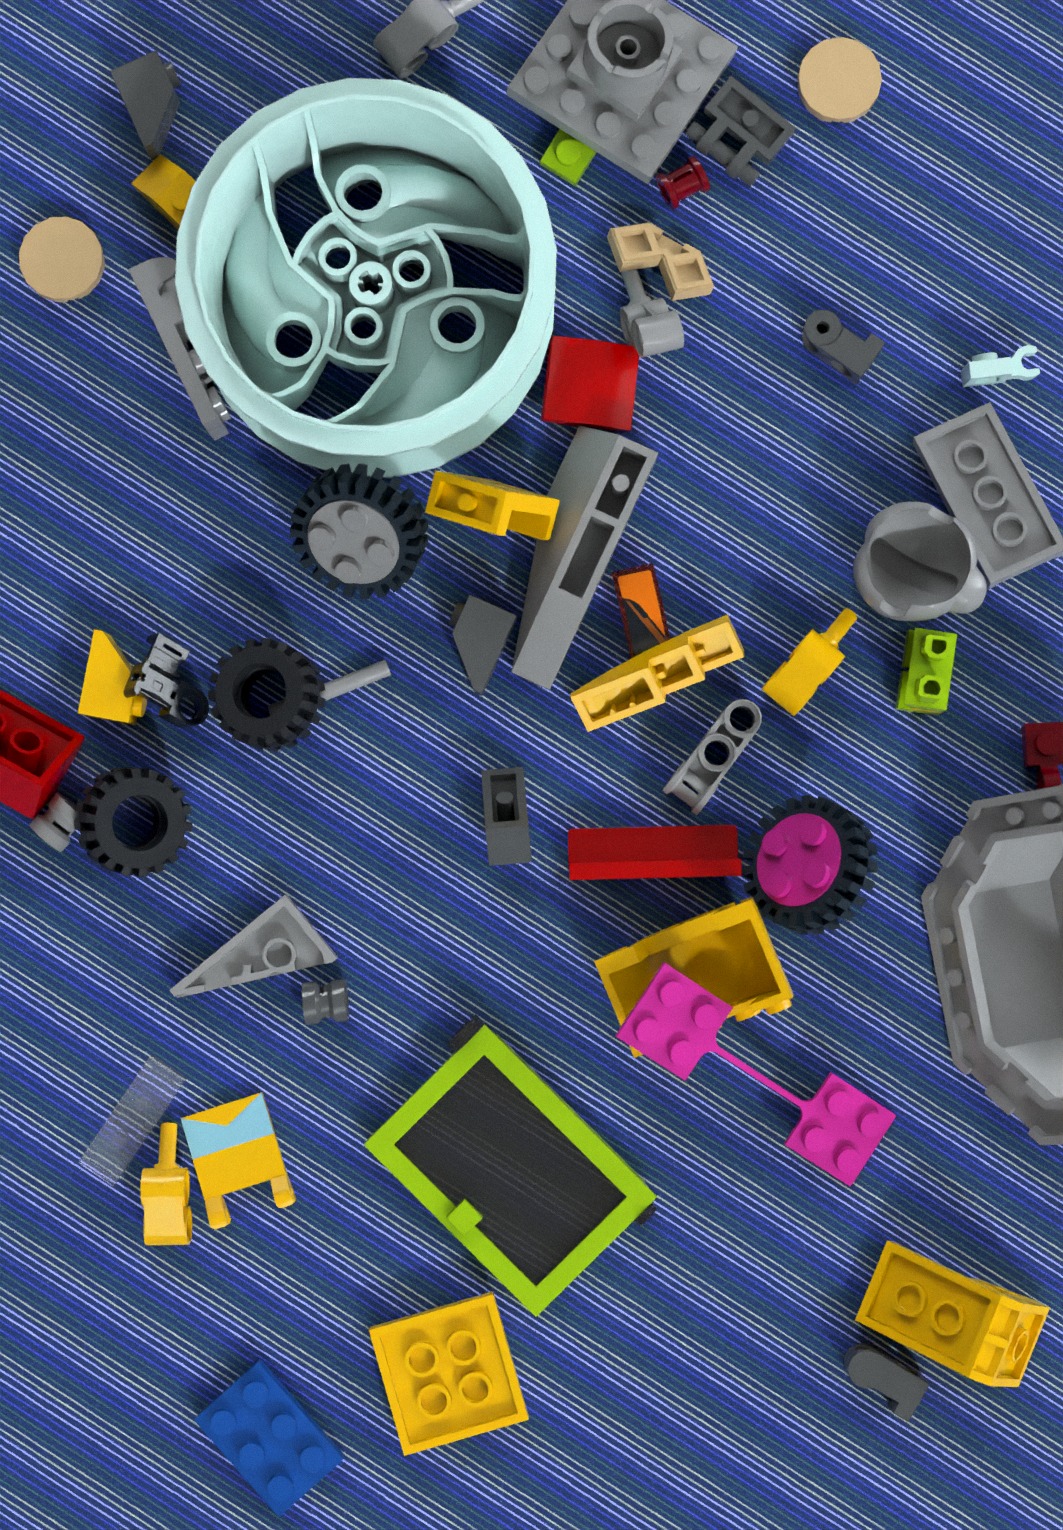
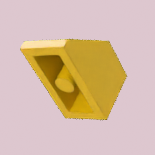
[131,154,196,230]
[78,629,147,725]

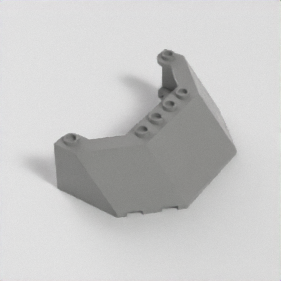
[921,785,1063,1145]

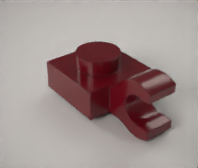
[1021,722,1063,789]

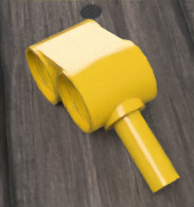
[761,609,857,716]
[140,1122,192,1246]

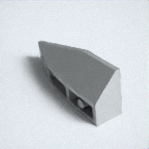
[511,425,658,690]

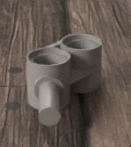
[373,0,483,79]
[620,269,684,358]

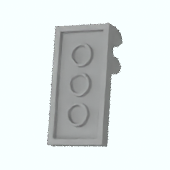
[128,257,231,441]
[912,402,1063,590]

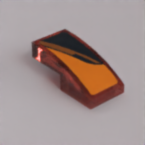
[611,563,670,659]

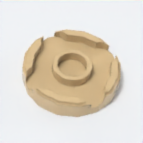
[797,37,882,123]
[19,216,105,303]

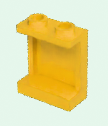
[425,470,560,540]

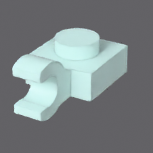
[961,345,1040,387]

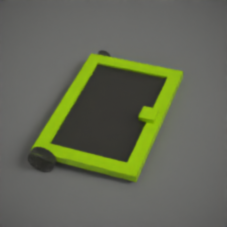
[364,1014,657,1317]

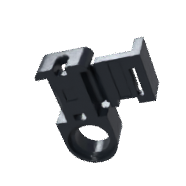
[124,633,209,728]

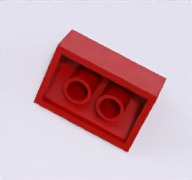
[0,690,85,820]

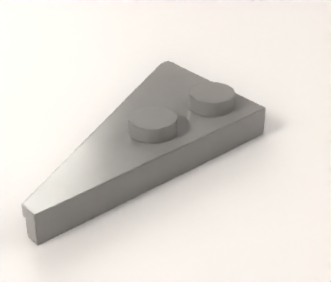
[169,894,338,998]

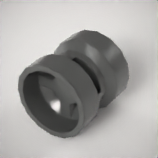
[302,979,349,1025]

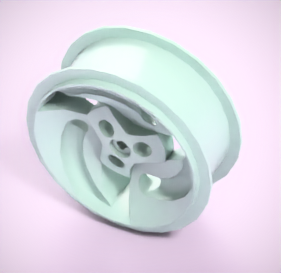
[175,78,557,478]

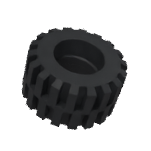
[208,638,326,751]
[74,767,192,877]

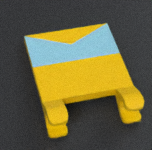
[180,1092,296,1229]

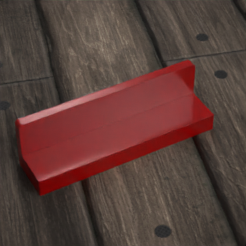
[568,825,742,880]

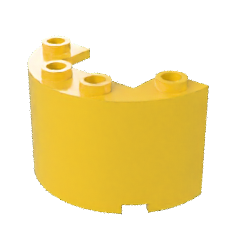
[594,897,794,1058]

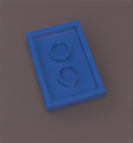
[194,1359,345,1517]

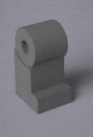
[801,310,886,385]
[843,1343,930,1422]

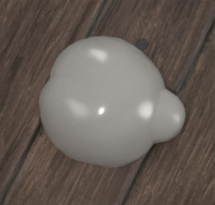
[853,502,987,622]

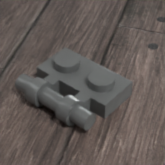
[685,76,796,187]

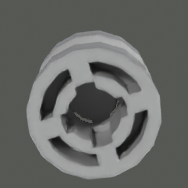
[29,792,80,852]

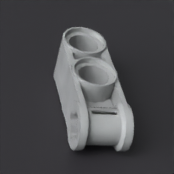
[662,699,762,816]

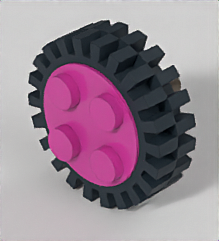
[742,795,878,935]

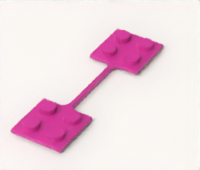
[615,962,897,1187]

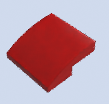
[541,336,639,433]

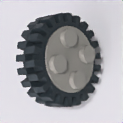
[290,464,429,599]

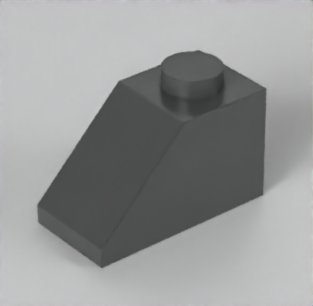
[110,50,181,160]
[449,595,517,696]
[481,767,532,866]

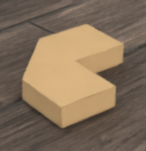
[607,222,714,301]

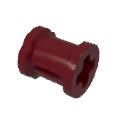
[655,156,710,210]

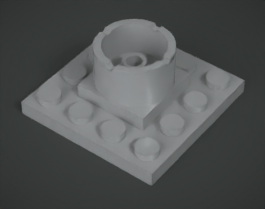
[506,0,738,184]

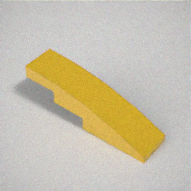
[570,614,744,732]

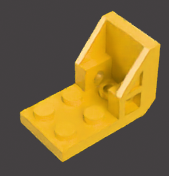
[855,1240,1050,1387]

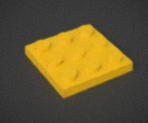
[369,1291,529,1456]

